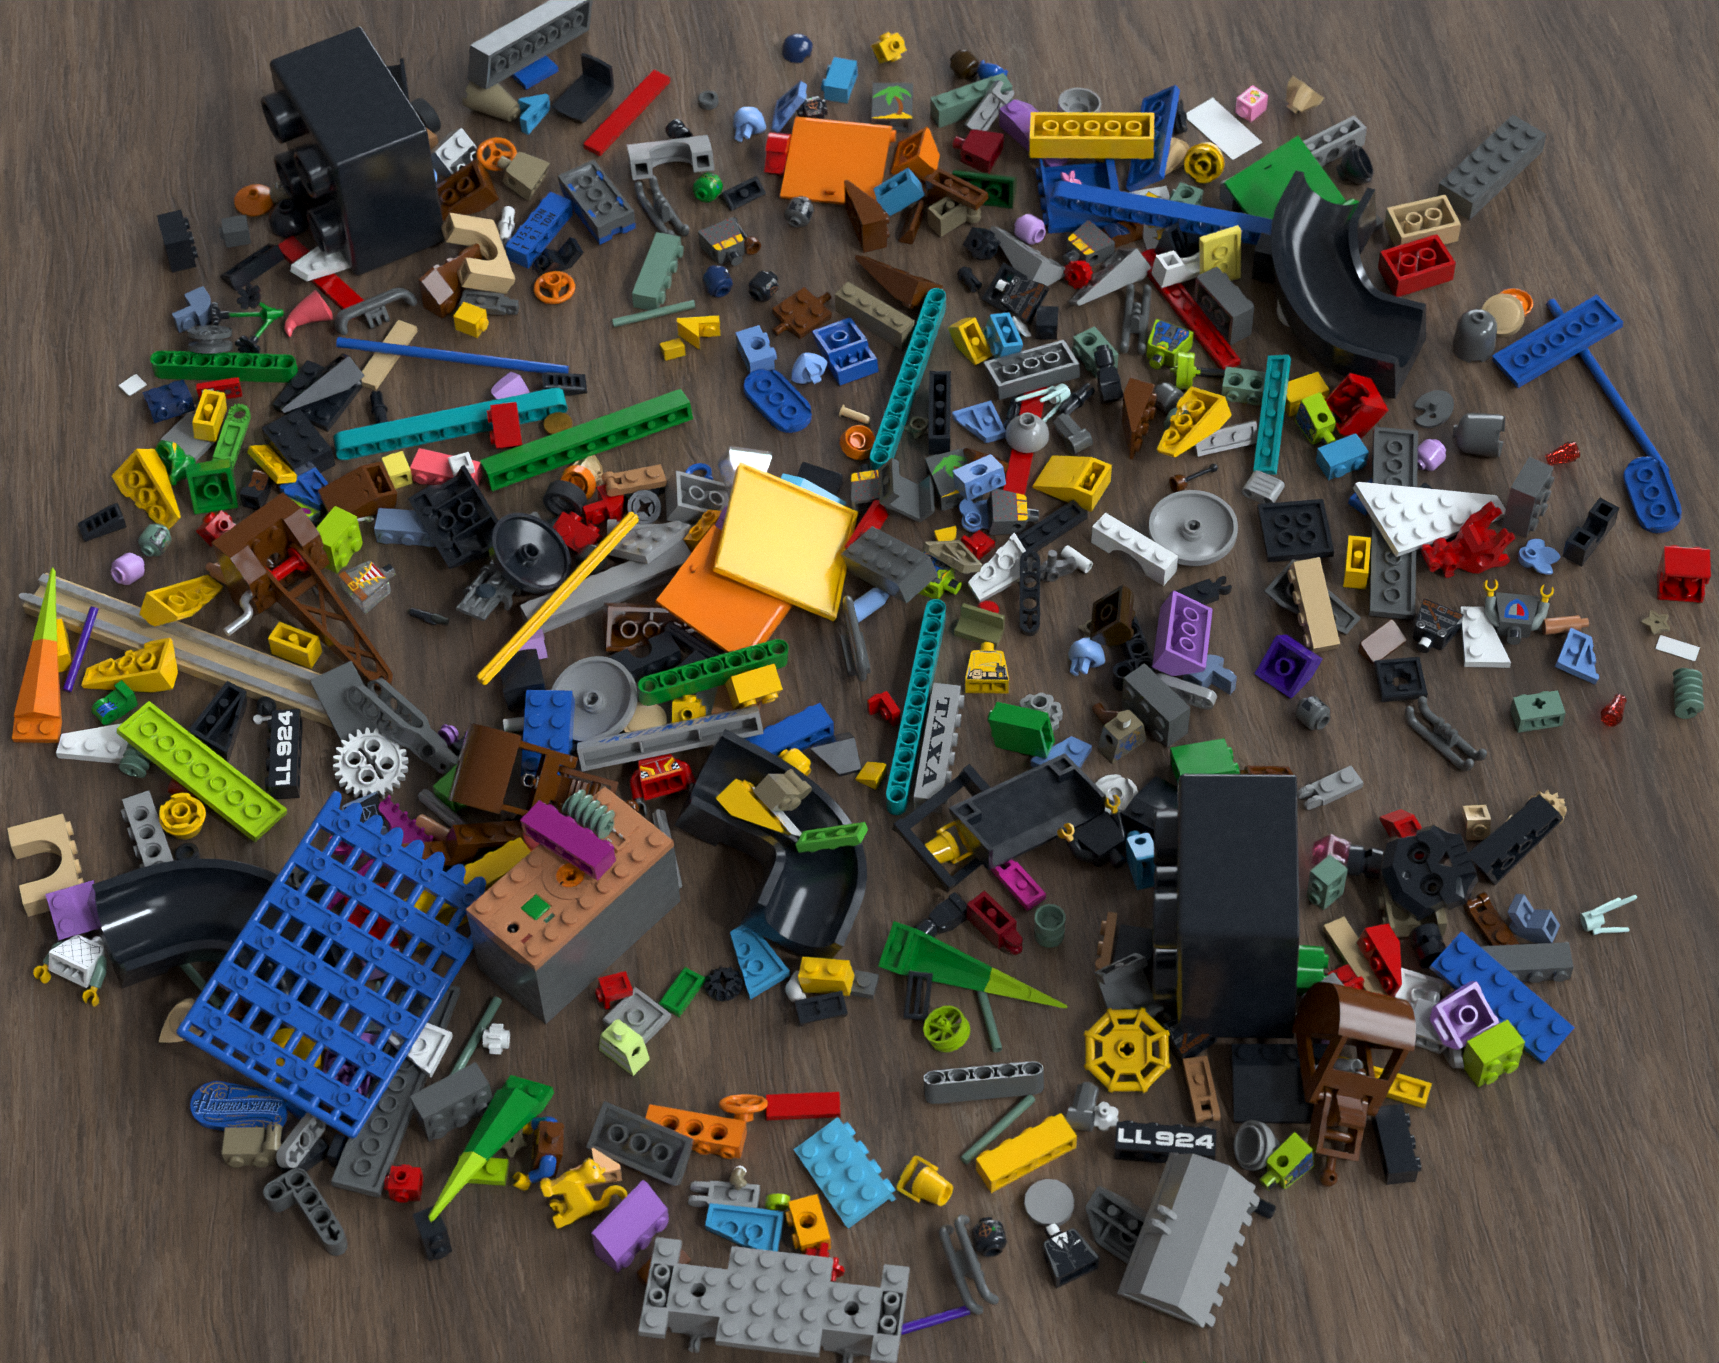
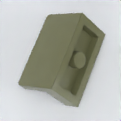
[954,603,1005,649]

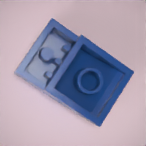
[812,317,879,385]

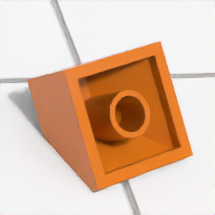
[891,127,940,177]

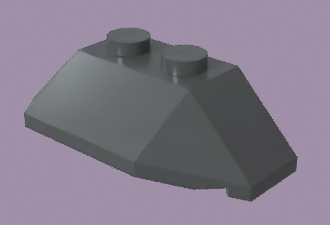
[1085,1186,1147,1264]

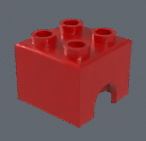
[1325,373,1389,439]
[1657,545,1711,603]

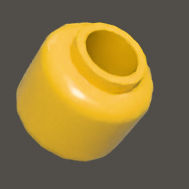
[778,748,811,776]

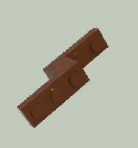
[911,168,988,211]
[401,820,525,866]

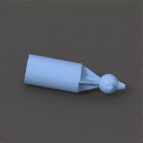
[854,587,890,623]

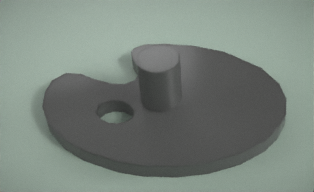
[1415,390,1454,428]

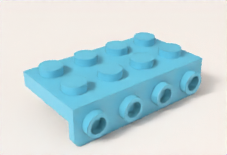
[794,1117,896,1229]

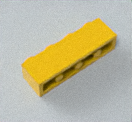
[976,1114,1077,1193]

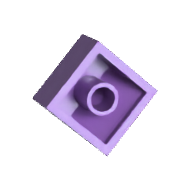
[45,880,97,940]

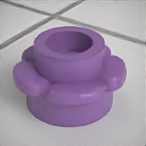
[438,724,459,746]

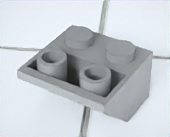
[431,128,486,178]

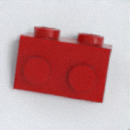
[553,511,603,553]

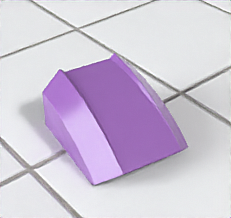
[1429,981,1500,1050]

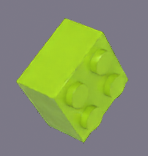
[316,506,363,573]
[1463,1019,1525,1087]

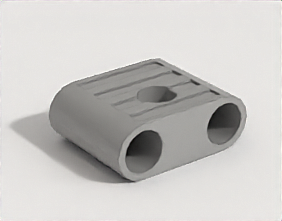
[1242,470,1285,504]

